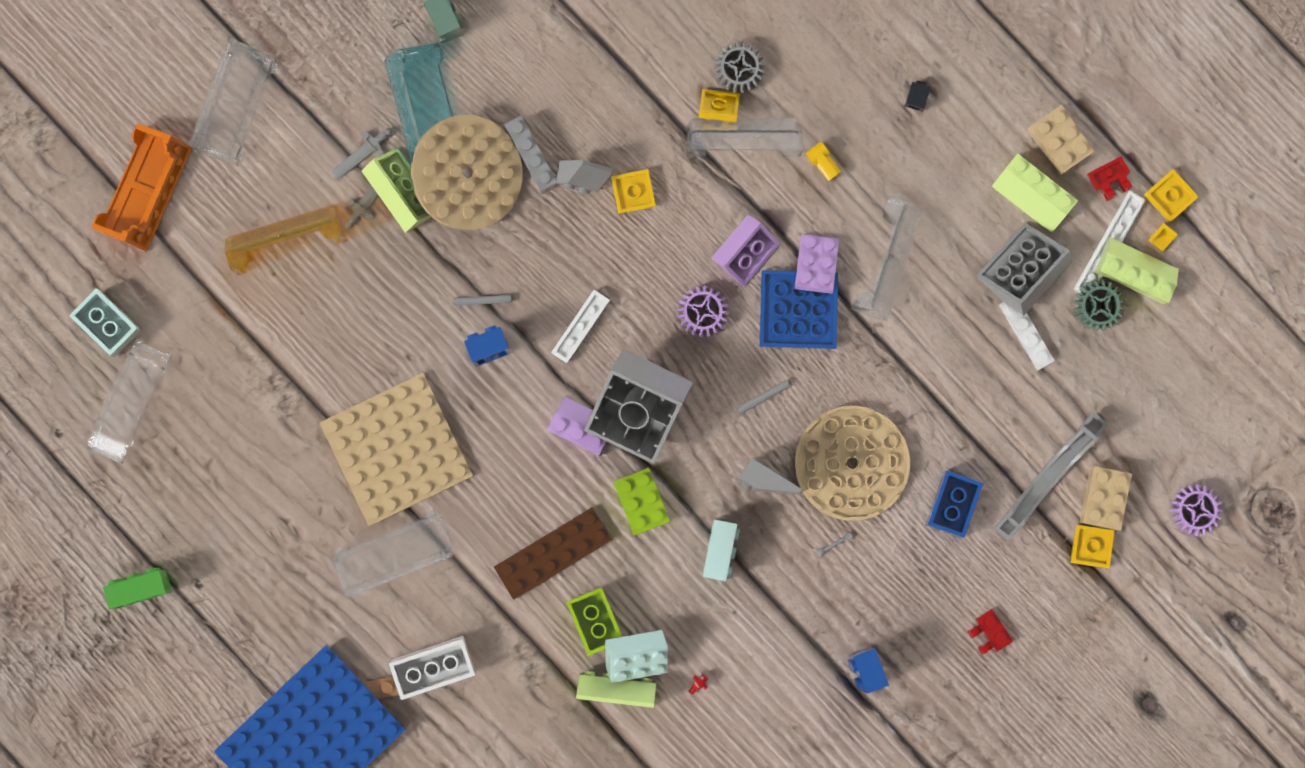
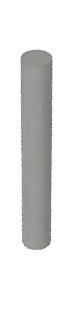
[454,295,512,306]
[737,380,790,414]

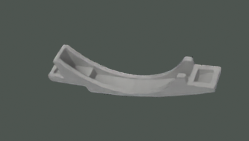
[994,412,1108,541]

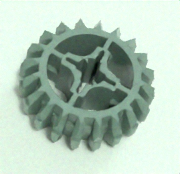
[1073,280,1125,331]

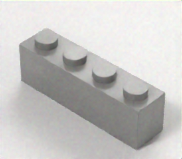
[504,116,558,194]

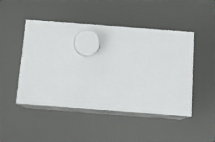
[389,636,475,700]

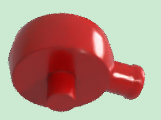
[688,674,708,695]

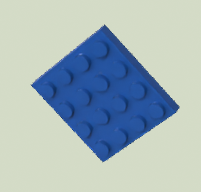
[759,270,838,349]

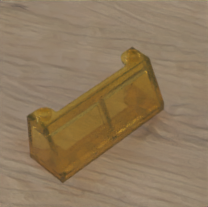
[225,204,347,275]

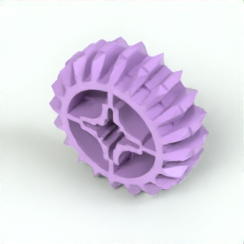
[677,285,729,337]
[1170,484,1223,536]

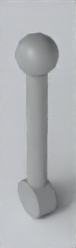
[817,533,853,557]

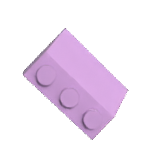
[711,215,780,287]
[547,397,607,456]

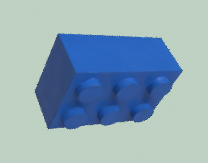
[464,325,511,367]
[925,470,983,538]
[847,647,889,694]

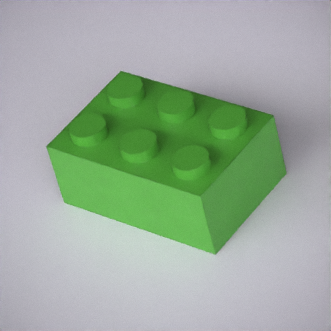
[103,568,172,609]

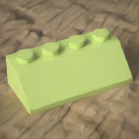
[362,148,431,233]
[991,154,1078,233]
[1094,238,1179,304]
[576,671,656,708]

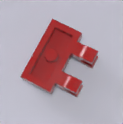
[1087,156,1132,201]
[967,609,1013,654]

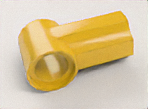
[805,142,842,182]

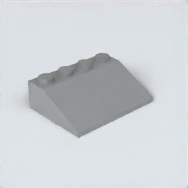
[976,223,1072,316]
[737,458,802,495]

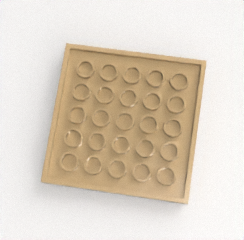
[320,373,473,527]

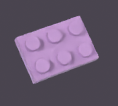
[795,234,839,294]

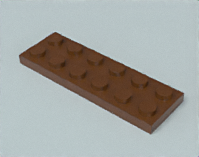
[494,507,612,600]

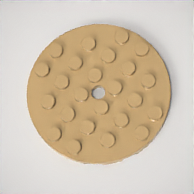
[411,115,523,230]
[795,406,910,521]

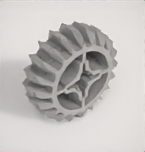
[714,42,765,93]

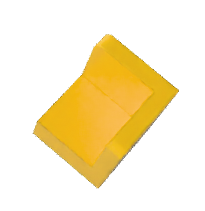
[1147,223,1178,252]

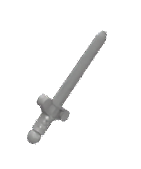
[332,128,392,179]
[345,186,378,229]

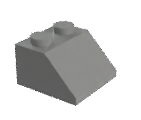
[556,160,613,194]

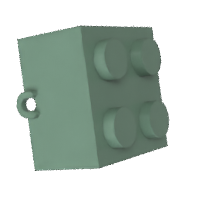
[422,0,464,44]

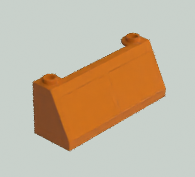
[91,123,192,252]

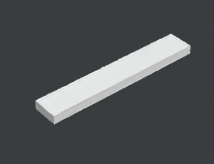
[1073,190,1146,295]

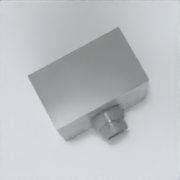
[584,349,693,464]

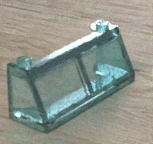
[384,43,453,163]

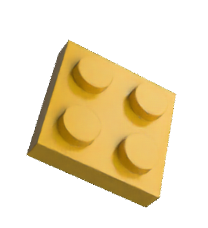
[699,89,740,122]
[611,169,656,215]
[1144,169,1198,223]
[1070,525,1115,569]

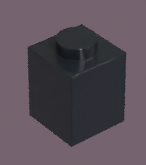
[904,80,931,112]

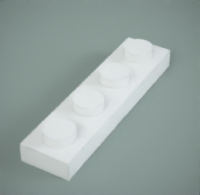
[551,290,610,364]
[999,302,1055,371]

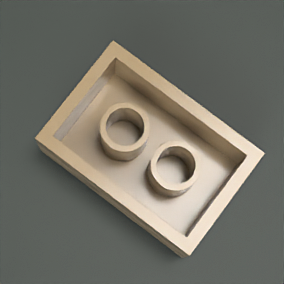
[1027,105,1095,176]
[1080,466,1132,531]

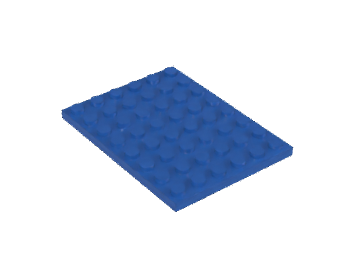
[214,645,406,768]

